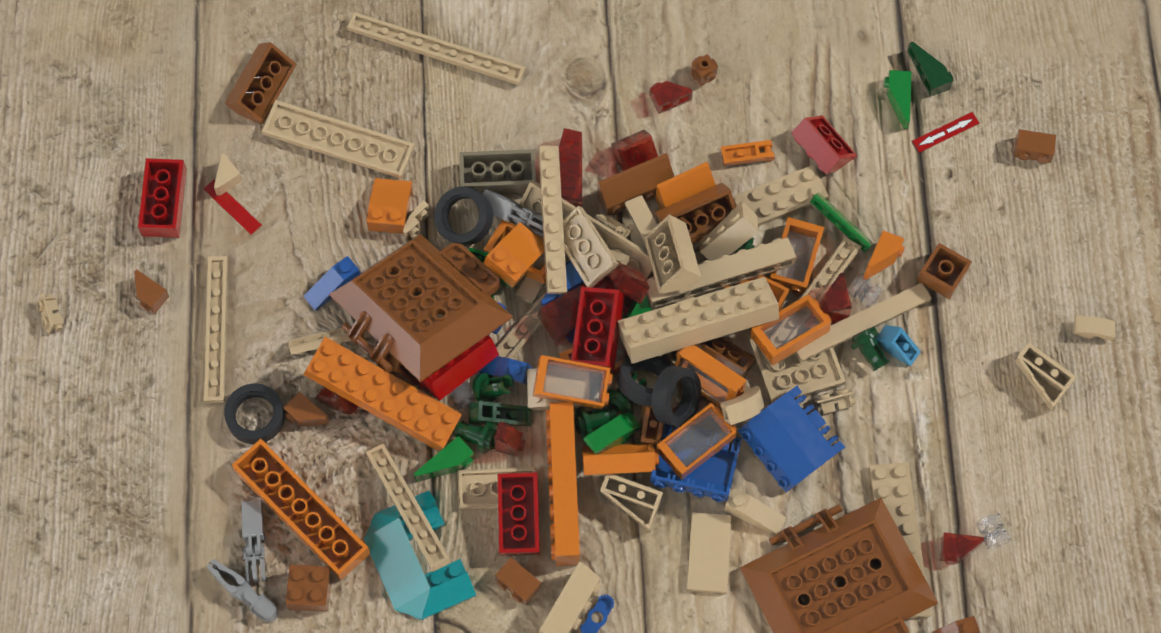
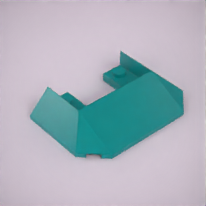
[364,490,476,620]

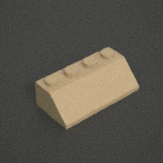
[644,214,701,294]
[539,561,602,633]

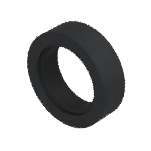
[434,187,493,246]
[617,356,677,406]
[652,366,701,427]
[224,383,285,444]

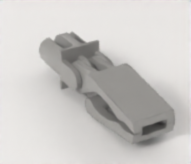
[483,189,544,237]
[241,500,266,583]
[207,559,278,622]

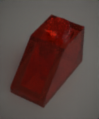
[649,81,693,114]
[611,263,650,304]
[494,421,526,457]
[940,532,984,565]

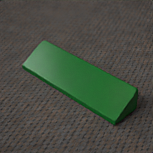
[810,193,874,252]

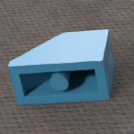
[876,325,921,366]

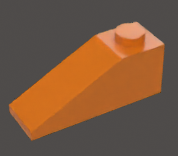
[863,230,905,280]

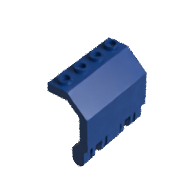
[738,386,845,493]
[650,424,742,502]

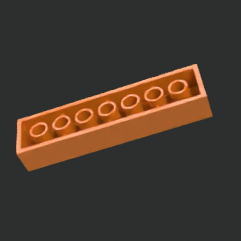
[303,337,462,452]
[546,402,580,566]
[232,439,370,580]

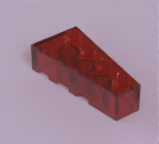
[559,128,582,207]
[537,276,615,347]

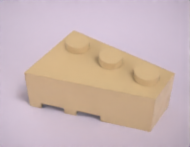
[700,201,758,261]
[1016,342,1076,411]
[600,474,663,532]

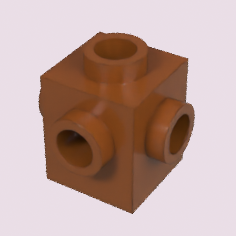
[690,54,718,86]

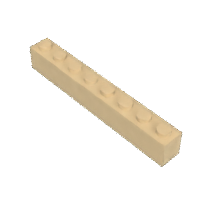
[643,238,796,310]

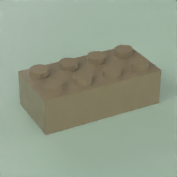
[459,149,536,194]

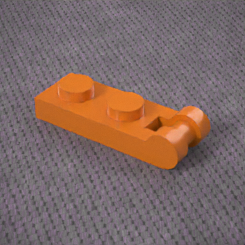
[720,140,775,166]

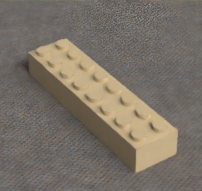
[618,277,779,364]

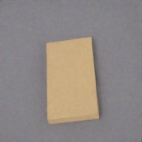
[563,206,619,288]
[458,467,537,510]
[687,512,732,594]

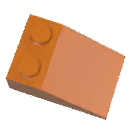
[367,178,412,234]
[483,222,544,288]

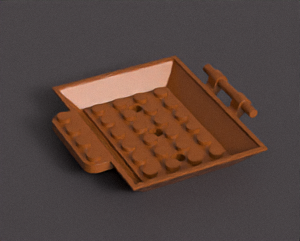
[329,234,513,382]
[740,498,938,633]

